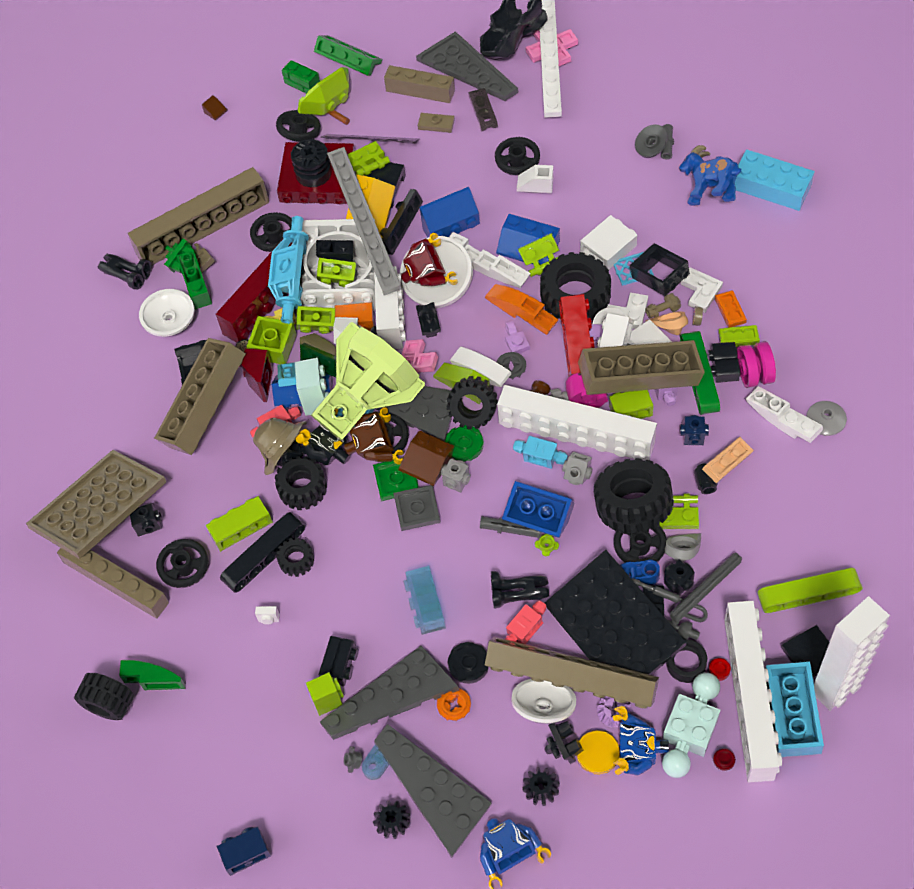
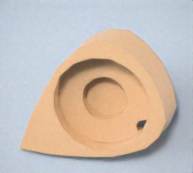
[646,311,688,335]

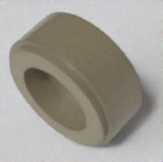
[692,306,703,326]

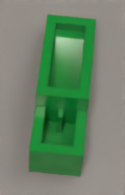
[119,660,186,690]

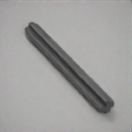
[670,553,742,622]

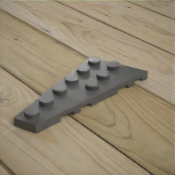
[416,31,518,101]
[375,380,452,442]
[320,646,459,740]
[374,724,492,858]

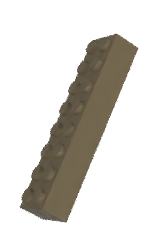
[128,167,269,265]

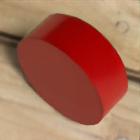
[709,658,731,681]

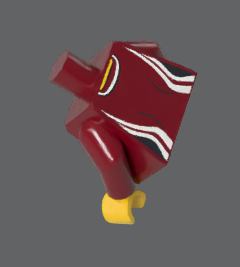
[401,233,458,286]

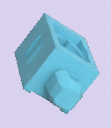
[513,436,568,469]

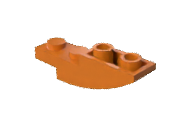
[485,284,558,335]

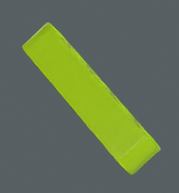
[757,568,863,613]

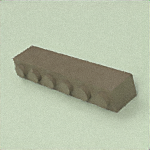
[57,548,169,619]

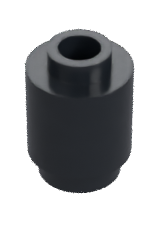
[694,463,718,494]

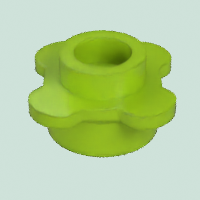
[535,534,559,557]

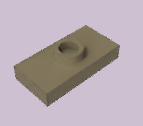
[418,113,455,133]

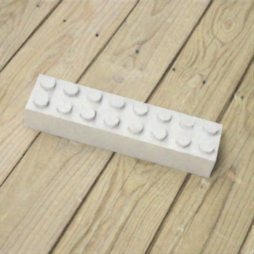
[497,385,657,461]
[814,596,890,711]
[724,601,782,782]

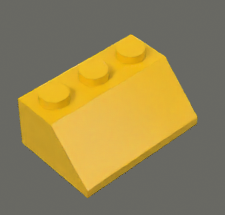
[346,175,396,238]

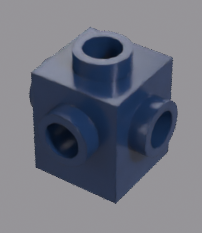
[680,415,709,445]

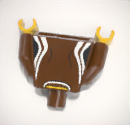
[344,407,404,464]

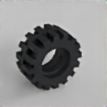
[276,538,314,577]

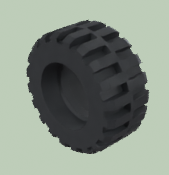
[540,252,611,321]
[593,458,674,534]

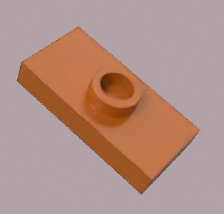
[715,290,747,328]

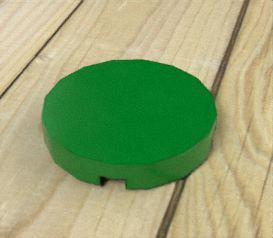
[445,425,484,462]

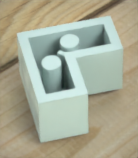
[295,358,329,416]

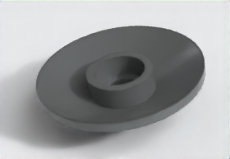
[635,124,668,157]

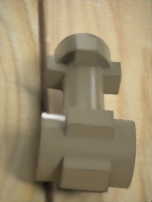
[645,293,681,318]

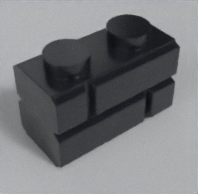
[318,636,358,686]

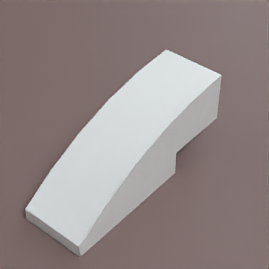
[450,346,511,387]

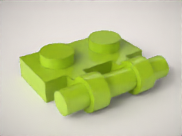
[347,141,390,176]
[518,233,559,277]
[659,493,699,529]

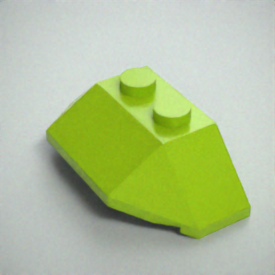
[298,67,349,115]

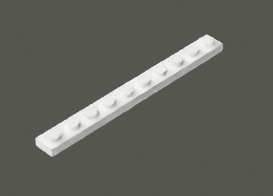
[540,0,562,117]

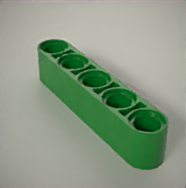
[680,331,720,415]

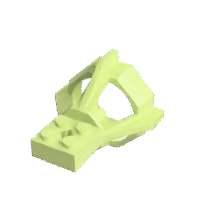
[310,322,425,440]

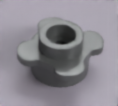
[343,746,362,773]

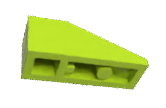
[433,362,490,405]

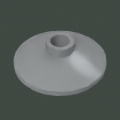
[807,401,847,436]

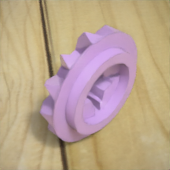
[597,696,631,727]

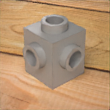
[562,452,593,485]
[441,459,471,493]

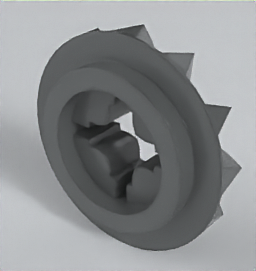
[497,352,526,380]

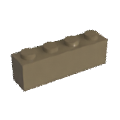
[384,65,455,103]

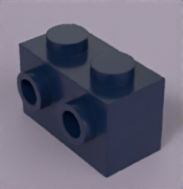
[216,826,271,876]

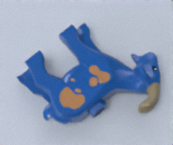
[679,145,741,206]

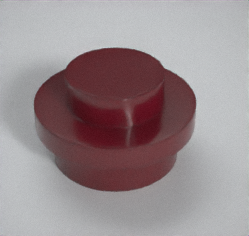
[713,749,736,771]

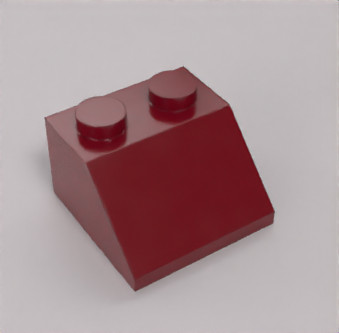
[240,349,273,402]

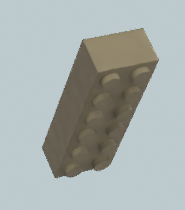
[154,338,245,455]
[578,340,705,395]

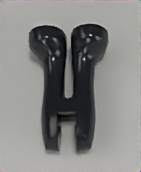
[97,254,152,290]
[491,571,550,609]

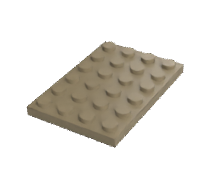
[26,450,166,559]

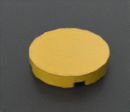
[577,730,620,775]

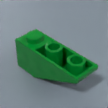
[176,250,212,310]

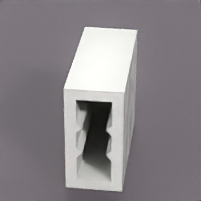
[580,215,637,270]

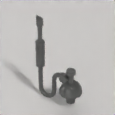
[632,579,708,640]

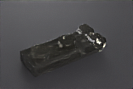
[468,88,498,132]

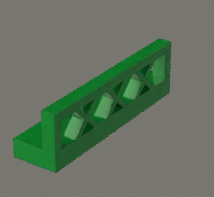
[314,35,382,76]

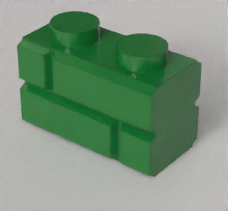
[282,60,320,94]

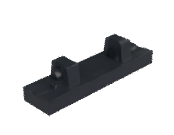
[380,189,423,255]

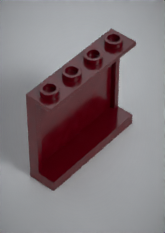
[277,142,355,204]

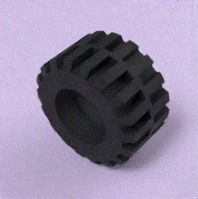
[446,376,498,429]
[275,456,327,510]
[74,673,134,720]

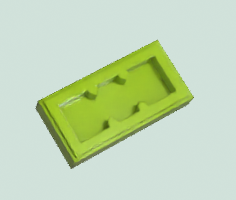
[718,325,760,347]

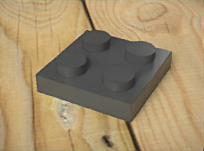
[393,485,440,531]

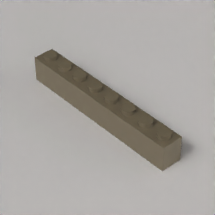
[485,637,659,708]

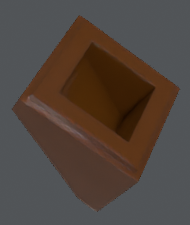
[202,95,227,121]

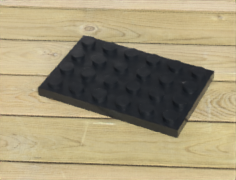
[545,550,688,675]

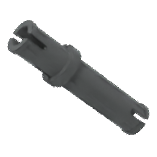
[480,516,541,539]

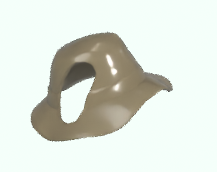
[253,418,307,475]

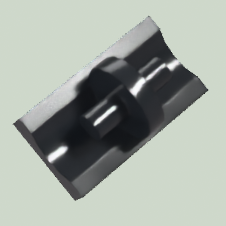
[416,302,441,338]
[544,721,583,764]

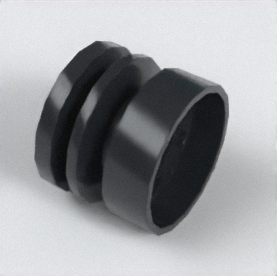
[291,139,332,188]

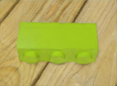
[206,496,273,552]

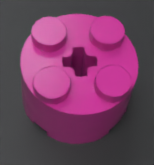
[565,373,608,408]

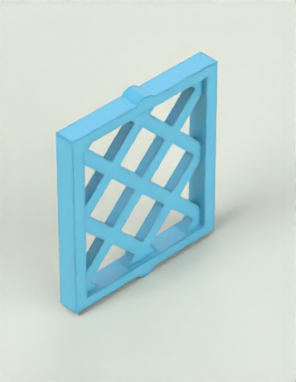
[614,252,654,286]

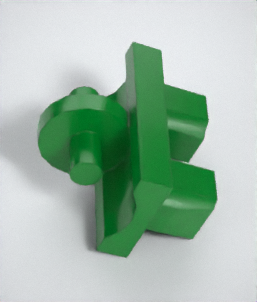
[164,239,197,274]

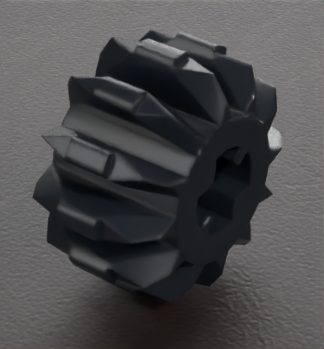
[522,767,560,806]
[373,800,411,839]

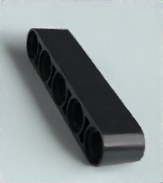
[220,512,305,593]

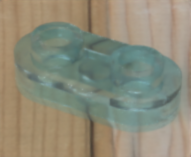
[362,745,389,780]

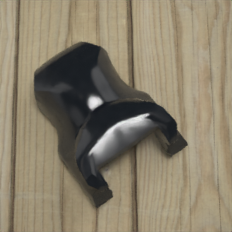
[480,0,548,58]

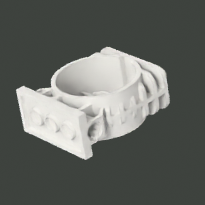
[301,219,376,311]

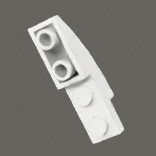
[746,386,823,443]

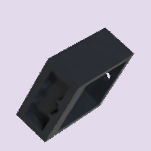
[630,243,690,296]

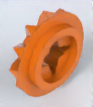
[437,688,471,722]

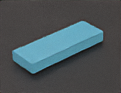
[277,362,296,387]

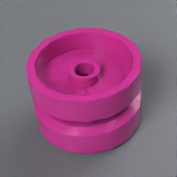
[737,341,776,388]

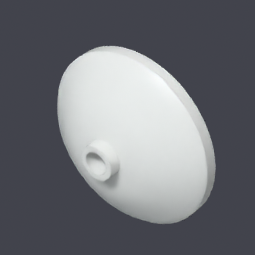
[139,289,195,337]
[511,679,576,724]

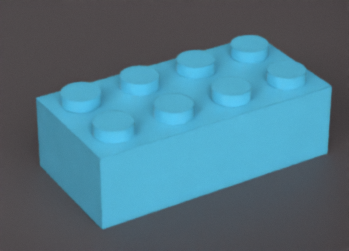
[735,149,815,211]
[766,662,824,757]

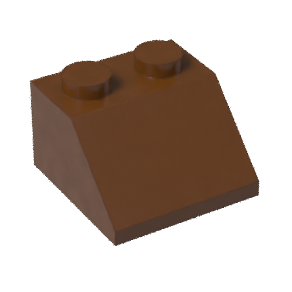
[399,430,454,486]

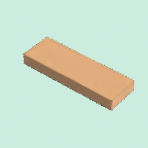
[702,437,754,483]

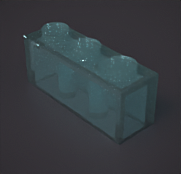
[403,566,446,635]

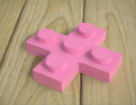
[526,29,578,66]
[401,339,438,373]

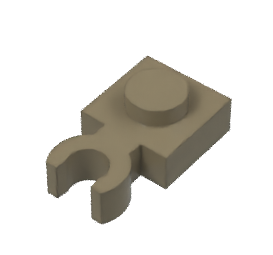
[194,243,215,273]

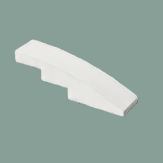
[464,244,530,288]

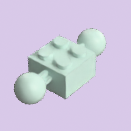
[662,673,720,778]

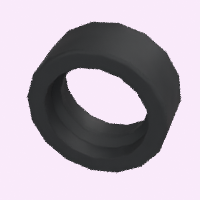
[666,639,708,683]

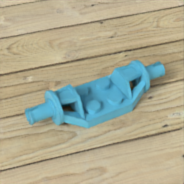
[268,216,309,324]

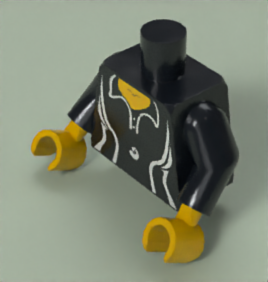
[296,408,351,465]

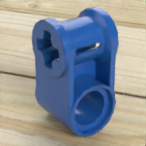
[620,560,660,587]

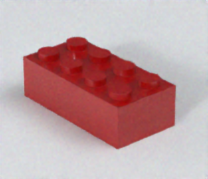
[559,294,595,377]

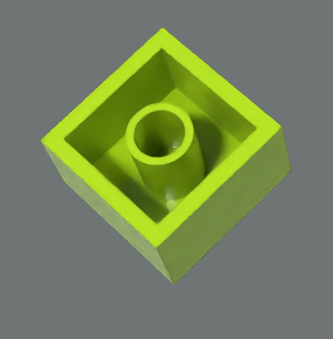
[246,316,297,364]

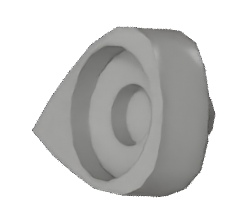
[665,534,701,563]

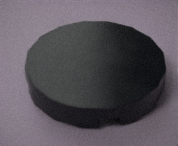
[447,642,489,684]

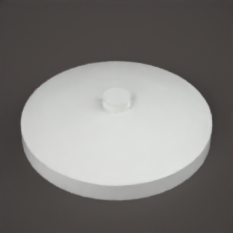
[400,236,473,308]

